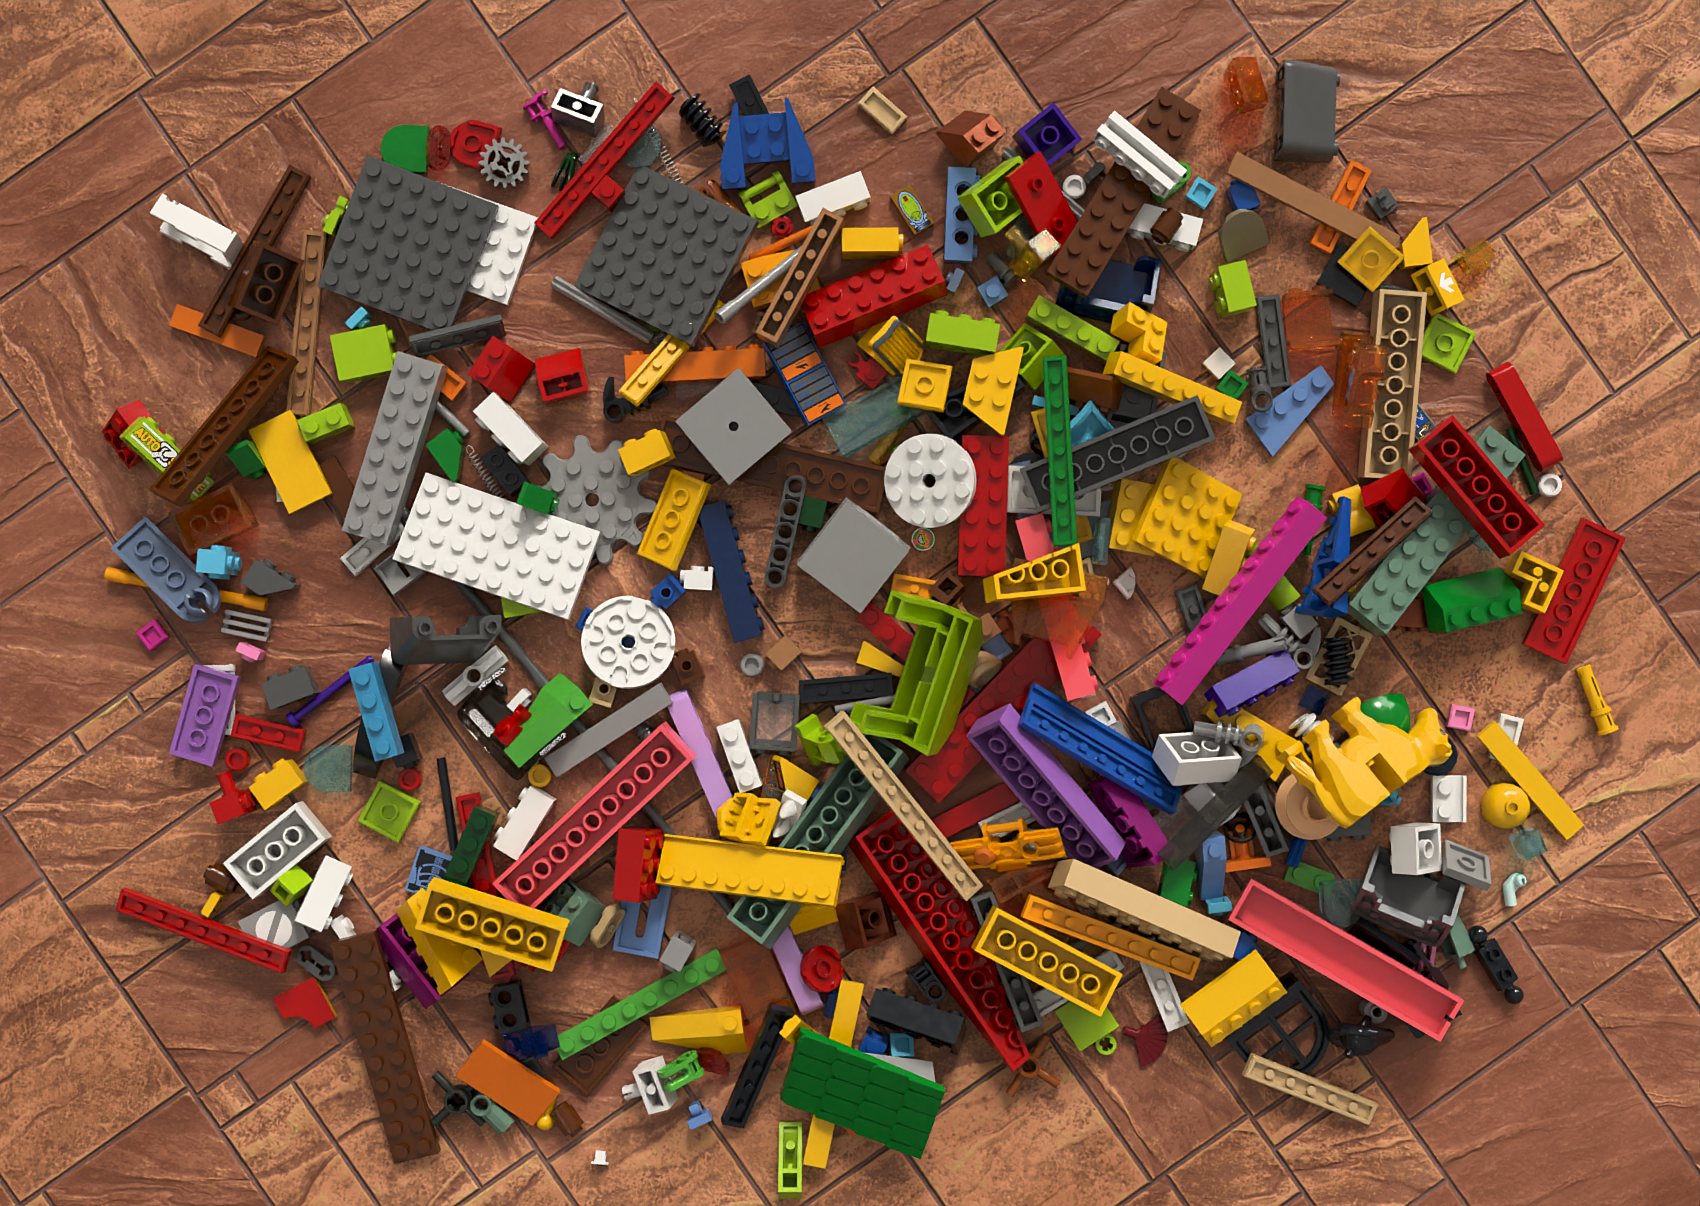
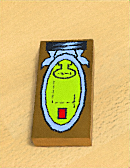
[890,184,934,236]

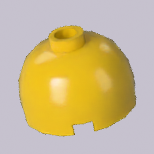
[1480,782,1530,829]

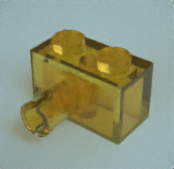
[1004,225,1061,282]

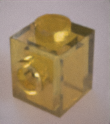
[1453,237,1496,276]

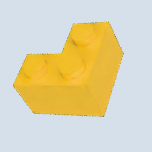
[1110,302,1167,365]
[1504,551,1564,614]

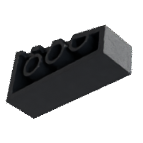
[923,377,1025,441]
[866,988,967,1056]

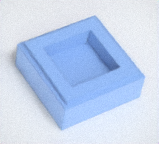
[981,633,1013,660]

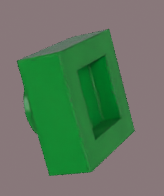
[1215,369,1249,399]

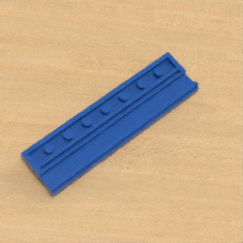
[1018,683,1182,815]

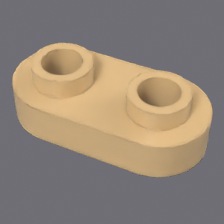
[590,904,625,948]

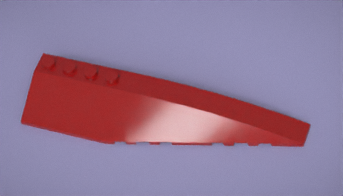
[848,809,1030,1072]

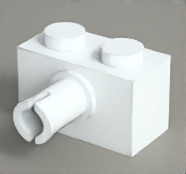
[622,1055,679,1115]

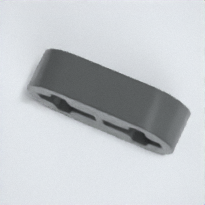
[296,944,338,981]

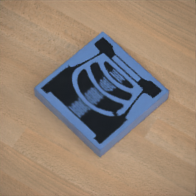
[405,845,452,893]

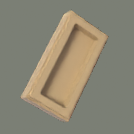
[858,86,908,135]

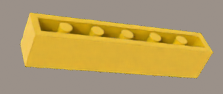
[1103,351,1242,424]

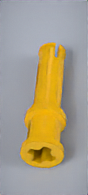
[1575,664,1619,736]

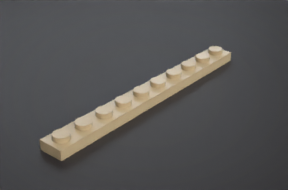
[824,710,983,901]

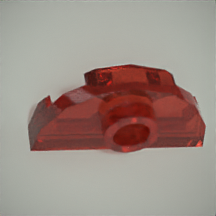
[697,1047,730,1077]

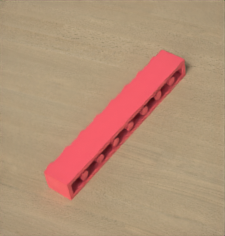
[1015,513,1099,703]

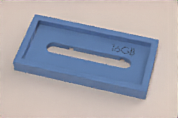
[613,885,672,959]

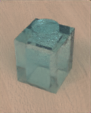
[1508,827,1548,860]

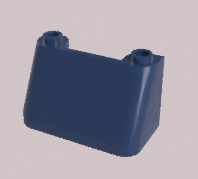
[1055,256,1161,323]

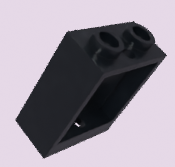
[1129,686,1194,750]

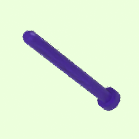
[286,656,375,728]

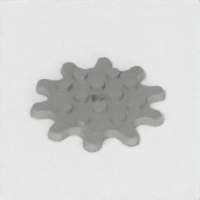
[536,435,658,565]

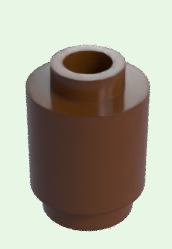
[1150,208,1183,244]
[203,863,239,894]
[551,1101,584,1137]

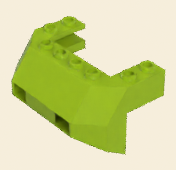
[850,590,983,756]

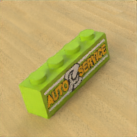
[1025,295,1120,365]
[119,417,214,503]

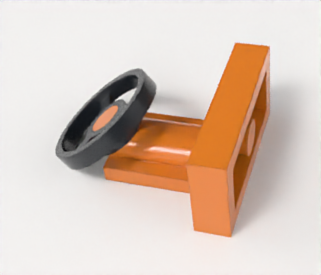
[1223,813,1271,873]

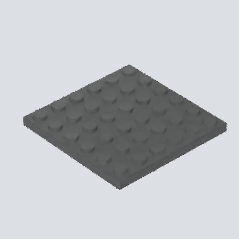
[317,155,499,330]
[574,164,759,347]

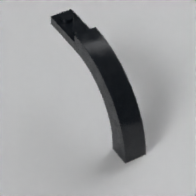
[353,616,408,779]

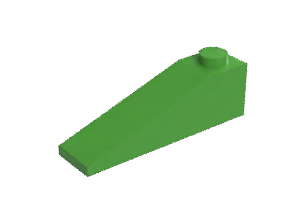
[503,673,593,768]

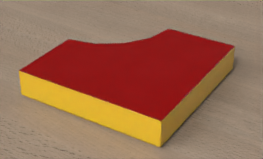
[273,976,337,1028]

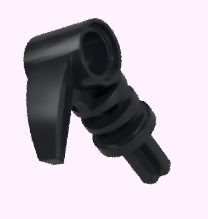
[603,377,669,424]

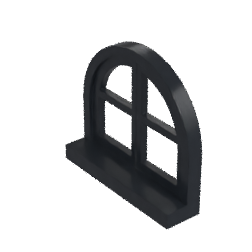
[1225,973,1329,1074]

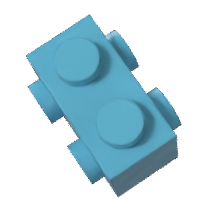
[196,545,242,580]

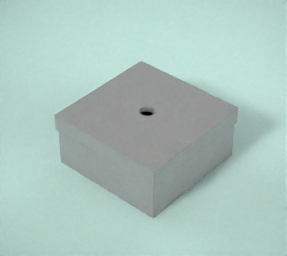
[675,368,792,484]
[797,497,911,613]

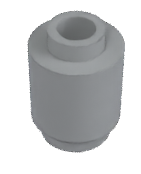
[1359,998,1388,1024]

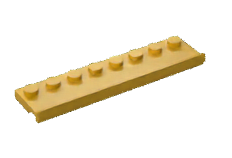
[655,834,844,908]

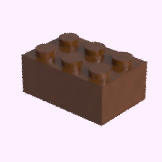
[228,240,304,326]

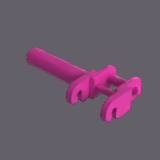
[523,90,567,150]

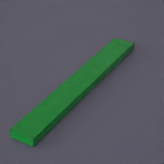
[1042,355,1078,547]

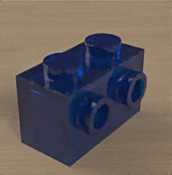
[503,1024,560,1060]

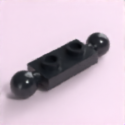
[1469,925,1524,1004]

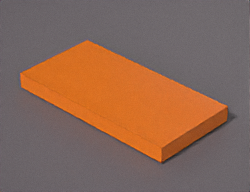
[456,1039,561,1126]

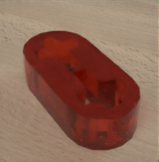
[426,125,450,171]

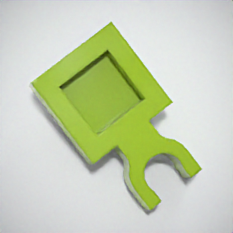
[323,195,350,238]

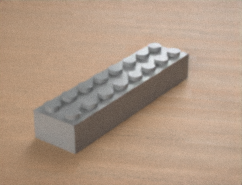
[341,351,448,546]

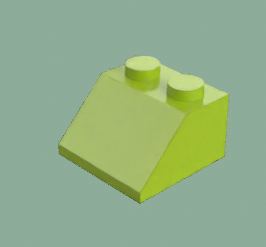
[999,323,1065,390]

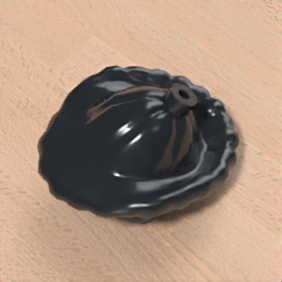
[1328,1015,1395,1059]

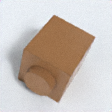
[765,635,802,671]

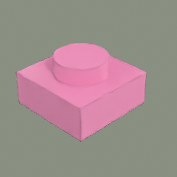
[235,642,267,663]

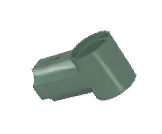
[470,1091,515,1135]

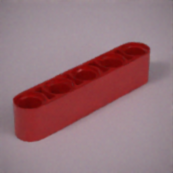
[1486,362,1563,472]

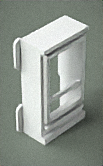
[150,193,243,270]

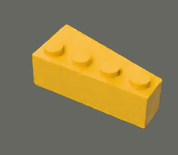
[983,543,1086,603]
[1201,700,1297,782]
[396,888,483,995]

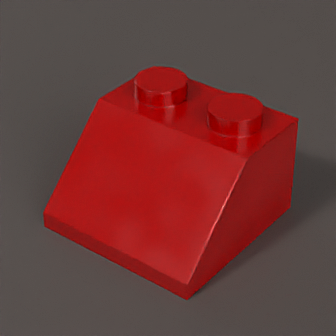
[467,336,535,403]

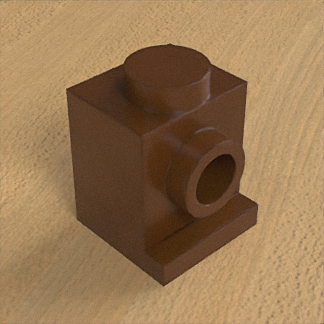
[928,571,965,606]
[672,648,705,685]

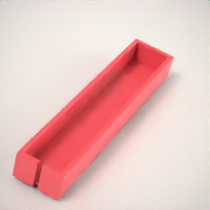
[1227,877,1464,1042]

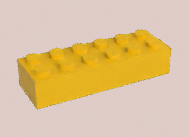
[415,877,570,972]
[971,905,1123,1017]

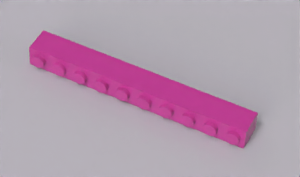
[1153,496,1327,705]

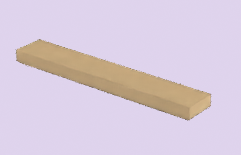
[1242,1053,1378,1125]

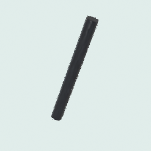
[436,757,459,851]

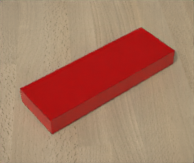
[230,714,306,753]

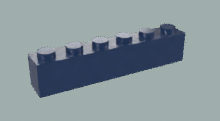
[699,500,765,643]

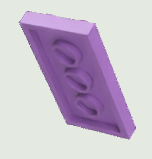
[169,664,241,767]

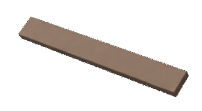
[1225,152,1401,247]
[286,230,328,417]

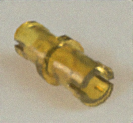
[867,420,906,465]

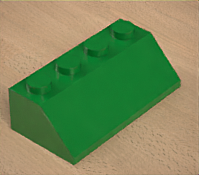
[1422,568,1523,632]

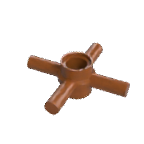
[1006,1033,1061,1097]

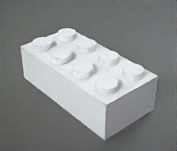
[223,801,332,899]

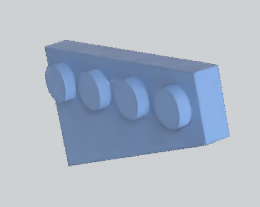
[1244,365,1334,457]

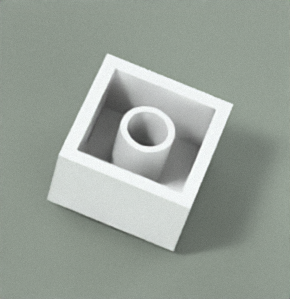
[1389,822,1442,875]

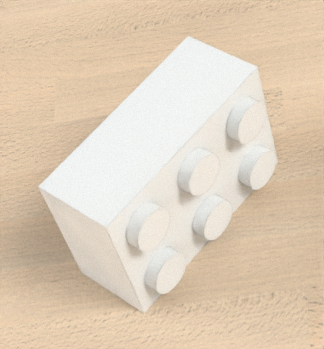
[473,392,549,466]
[1152,732,1242,786]

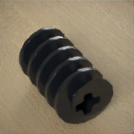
[679,93,727,147]
[1322,638,1354,685]

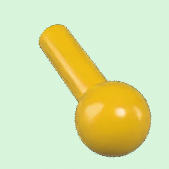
[536,1087,559,1130]

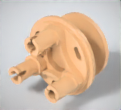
[1275,774,1339,840]

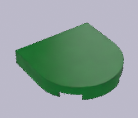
[381,125,430,174]

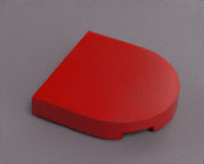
[449,120,502,171]

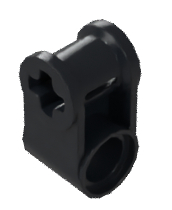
[905,957,946,1003]

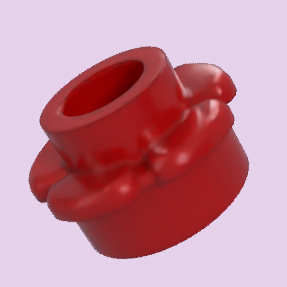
[771,216,794,239]

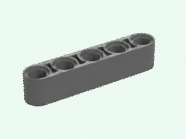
[765,474,807,588]

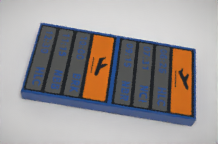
[762,322,847,426]

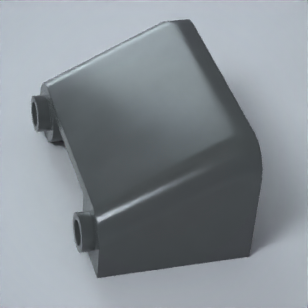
[1274,60,1340,163]
[390,615,501,665]
[1351,845,1466,947]

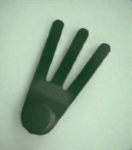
[551,152,579,191]

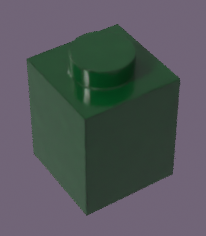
[798,496,828,533]

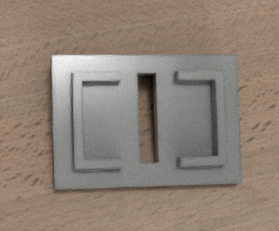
[374,552,426,596]

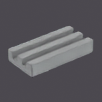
[221,609,273,642]

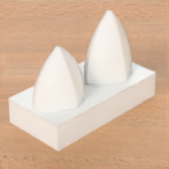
[772,789,808,838]

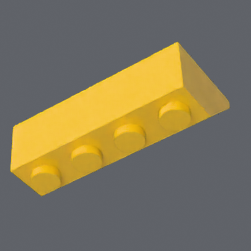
[1180,949,1287,1047]

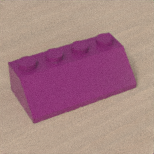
[375,913,470,1009]

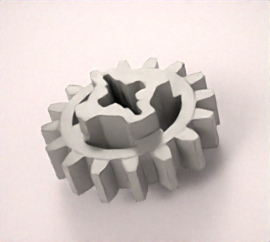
[478,137,530,190]

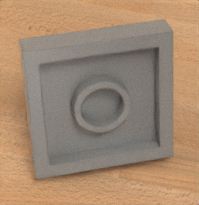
[1441,839,1492,891]

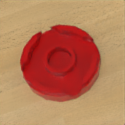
[800,945,844,993]

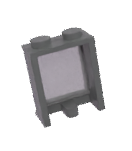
[749,691,800,755]

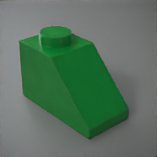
[425,428,466,483]
[226,440,268,480]
[516,481,560,515]

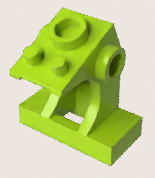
[794,714,846,766]

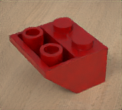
[535,348,592,405]
[102,399,165,469]
[1361,468,1426,527]

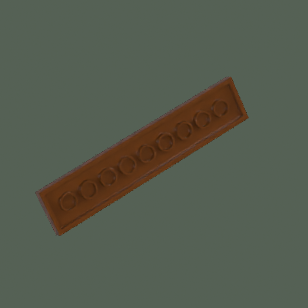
[1045,87,1201,299]
[659,415,886,514]
[330,930,441,1164]

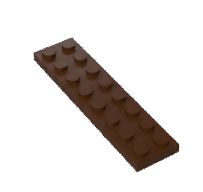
[149,346,299,507]

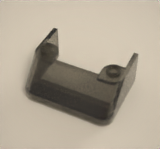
[457,666,567,780]

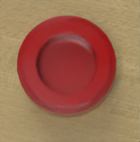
[225,748,250,771]
[398,767,423,791]

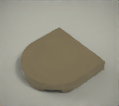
[1218,209,1270,263]

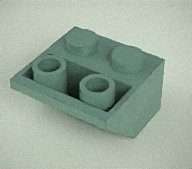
[542,877,606,946]

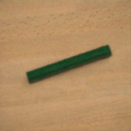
[1506,427,1539,495]

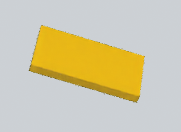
[248,410,333,514]
[637,468,711,571]

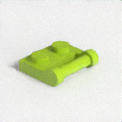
[738,170,798,230]

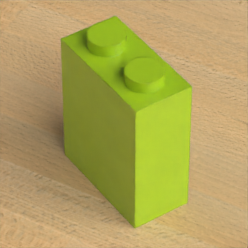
[330,324,397,384]

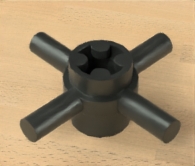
[431,1070,486,1127]

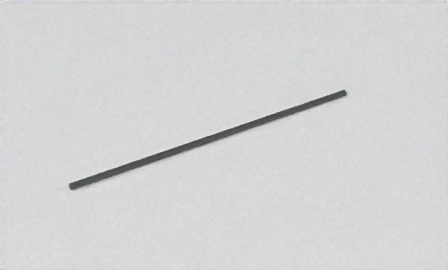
[401,506,735,915]

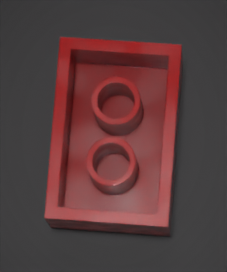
[613,826,665,903]

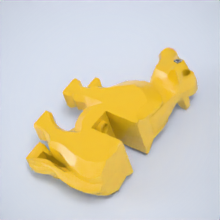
[1276,697,1453,829]

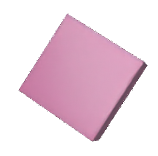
[1445,704,1475,732]

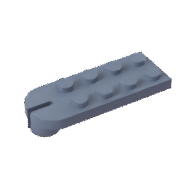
[110,516,221,624]

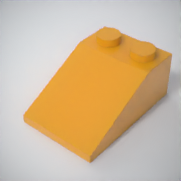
[741,249,820,312]

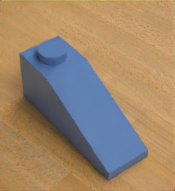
[1193,829,1227,900]

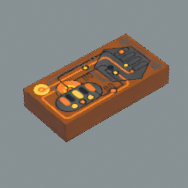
[761,754,791,802]

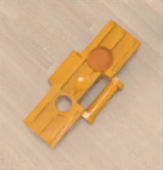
[950,818,1066,872]

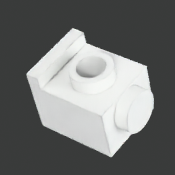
[680,566,714,591]

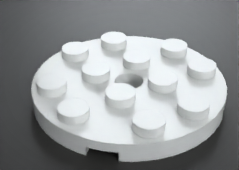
[884,434,977,528]
[581,596,675,689]

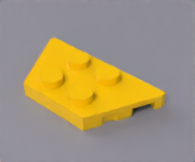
[963,347,1024,437]

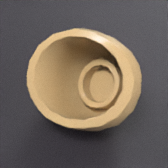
[969,650,1003,688]

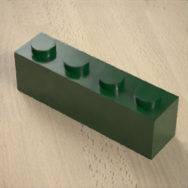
[443,804,500,887]

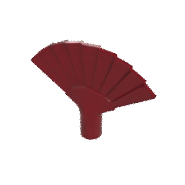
[1122,1014,1168,1067]

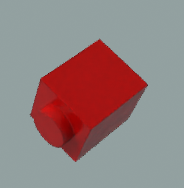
[591,175,625,212]

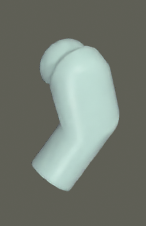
[1502,873,1527,906]

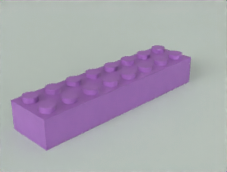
[966,703,1126,868]

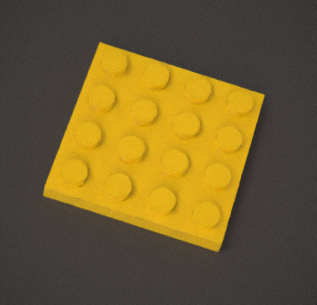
[1131,457,1242,579]

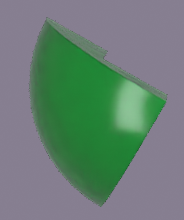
[1360,694,1410,733]

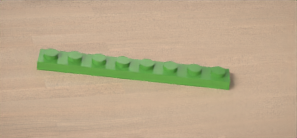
[551,948,728,1060]

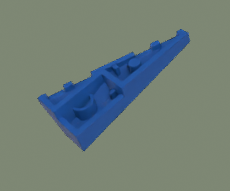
[1295,496,1351,618]

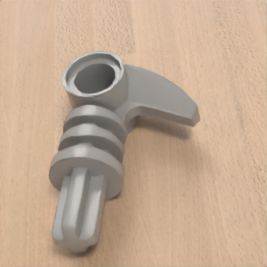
[1258,613,1321,669]
[1193,720,1264,768]

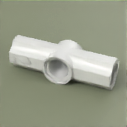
[442,645,509,706]

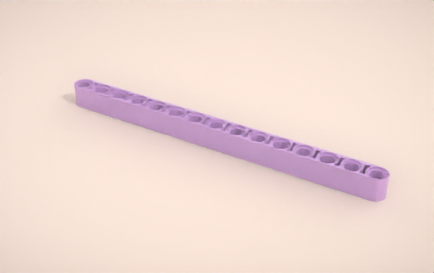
[667,688,825,1016]

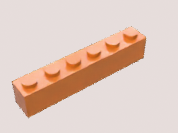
[624,344,767,384]

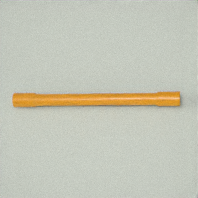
[104,567,269,611]

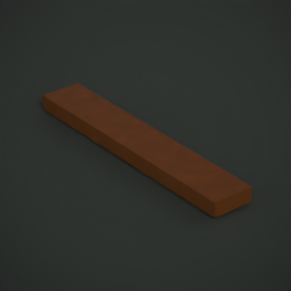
[1312,496,1433,608]

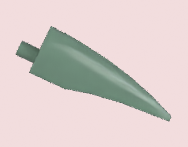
[1425,873,1475,969]

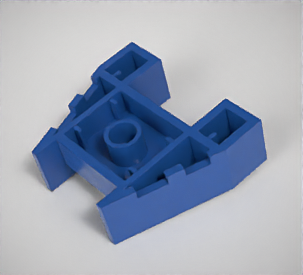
[720,98,816,190]

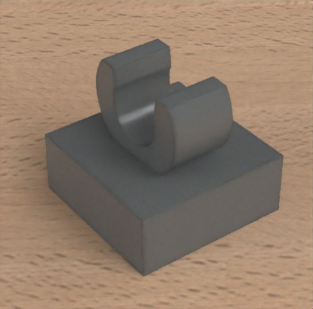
[1365,187,1400,221]

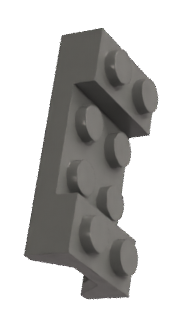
[1105,344,1167,429]

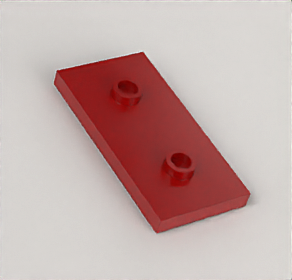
[1004,151,1077,258]

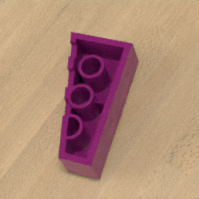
[1088,775,1175,867]

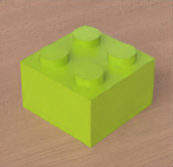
[1208,260,1257,319]

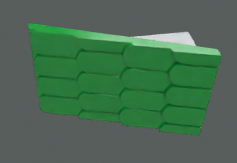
[780,1026,945,1159]

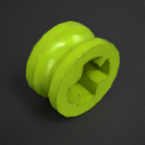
[1094,1033,1117,1055]

